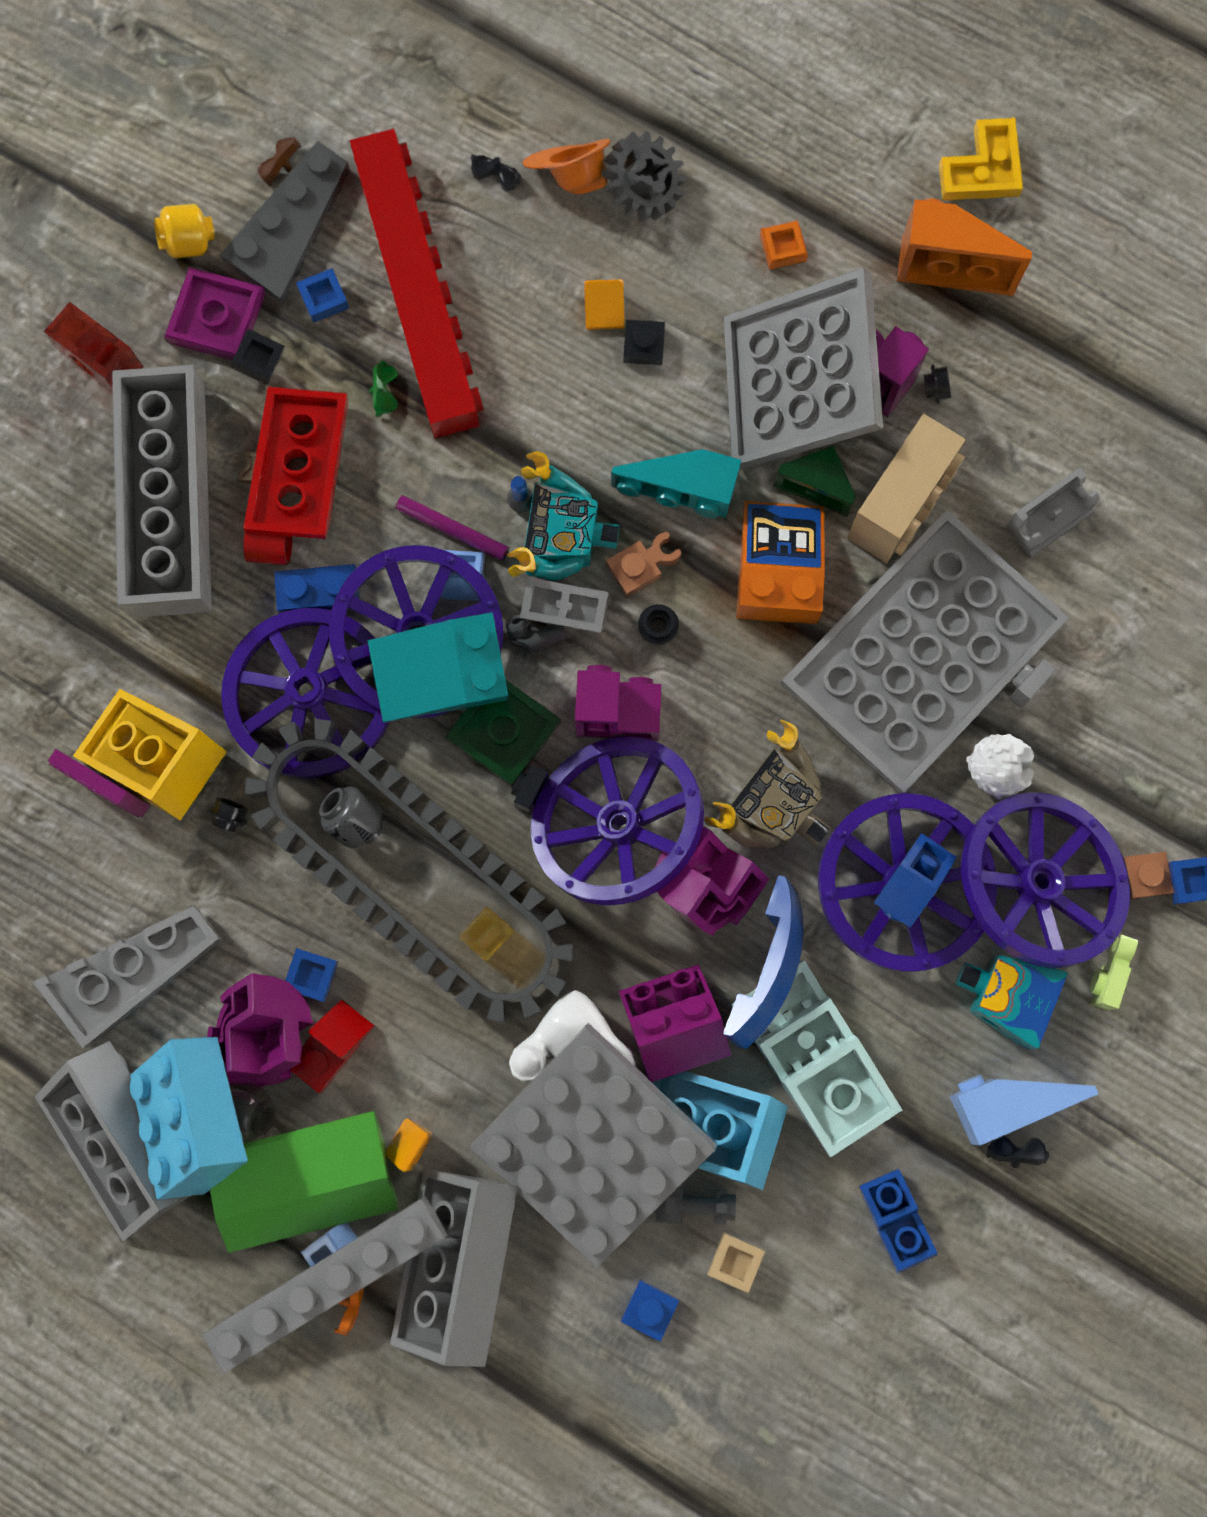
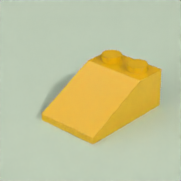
[73,689,227,821]

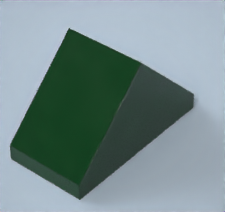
[774,446,856,517]

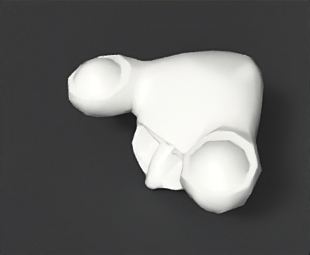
[509,990,636,1083]

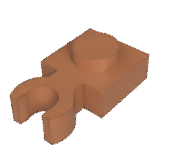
[606,532,682,598]

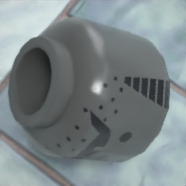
[319,786,383,849]

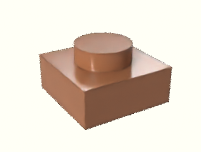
[1123,852,1174,900]

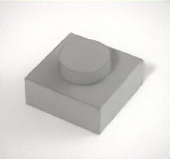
[1008,659,1057,708]

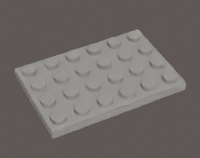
[780,510,1069,794]

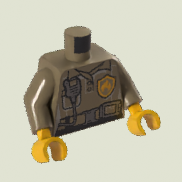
[704,719,831,849]

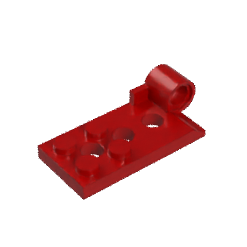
[243,387,349,565]

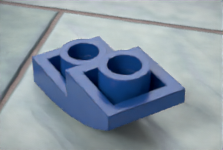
[859,1169,938,1274]

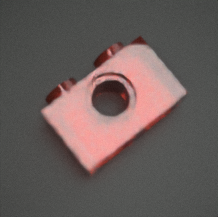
[43,302,144,393]

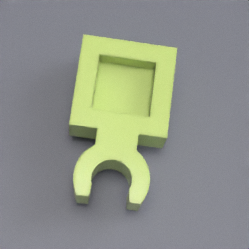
[1089,935,1138,1011]

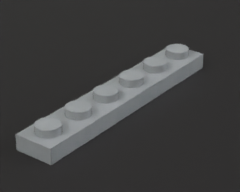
[202,1196,448,1374]

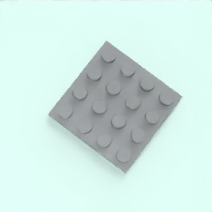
[724,268,883,470]
[470,1023,717,1268]

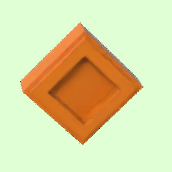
[759,220,808,270]

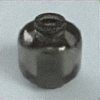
[229,1084,276,1143]

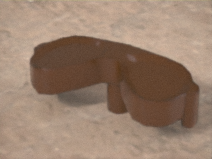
[258,137,301,186]

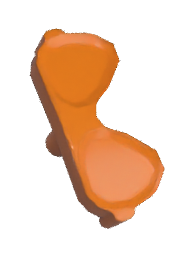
[334,1288,364,1336]

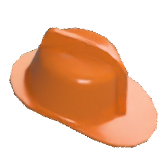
[522,139,611,194]

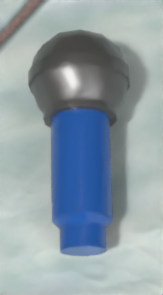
[507,476,533,512]

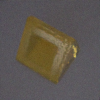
[458,906,514,962]

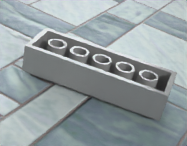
[112,365,212,618]

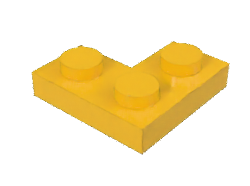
[939,118,1023,201]

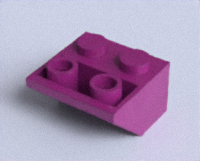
[619,964,731,1082]

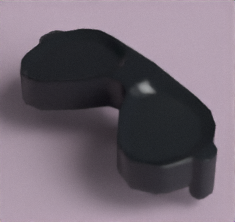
[470,154,522,192]
[986,1135,1049,1168]

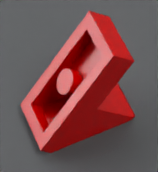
[291,999,375,1094]

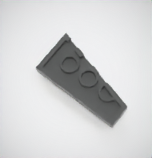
[220,141,350,305]

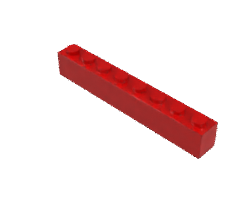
[349,128,484,439]

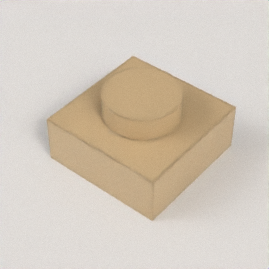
[707,1232,765,1293]

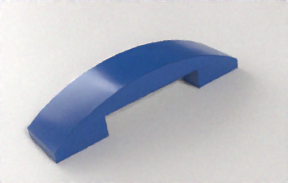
[724,875,804,1049]

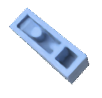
[950,1075,1099,1146]

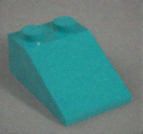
[368,612,508,723]

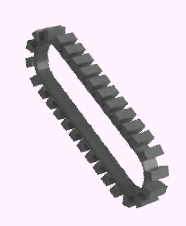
[245,719,573,1022]

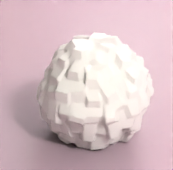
[966,734,1034,800]

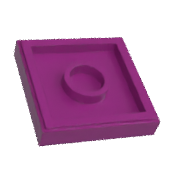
[164,267,266,361]
[48,749,150,818]

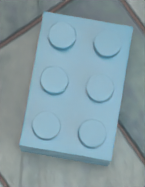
[130,1037,247,1200]

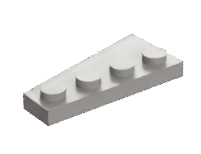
[33,906,222,1049]

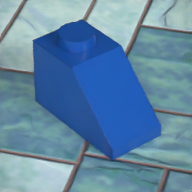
[874,833,957,928]

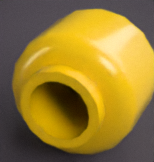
[154,204,215,258]

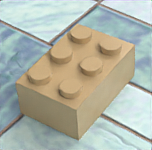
[846,413,966,564]

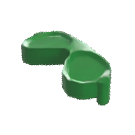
[369,360,398,417]

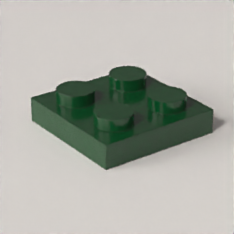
[445,679,562,788]

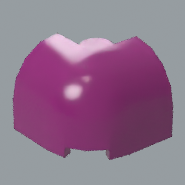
[655,826,769,936]
[207,973,313,1088]

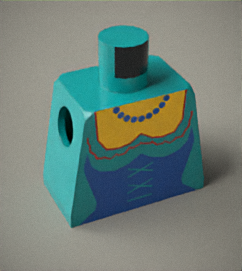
[955,955,1068,1050]

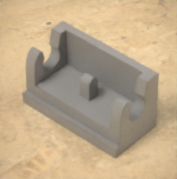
[1006,467,1099,558]
[520,577,610,633]

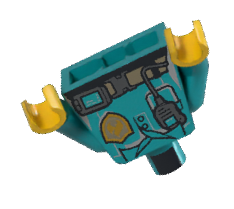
[507,451,620,582]

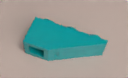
[611,449,742,518]

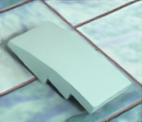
[731,959,902,1157]

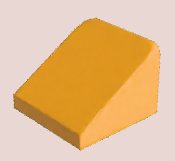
[584,279,625,330]
[386,1118,433,1172]

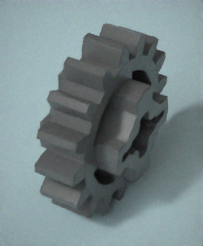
[602,131,686,221]

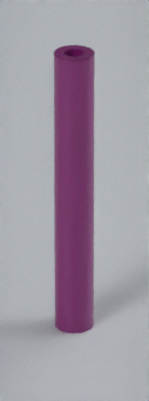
[396,495,509,562]

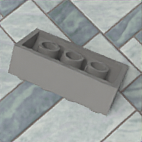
[34,1041,189,1242]
[390,1168,518,1367]

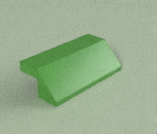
[210,1111,398,1253]

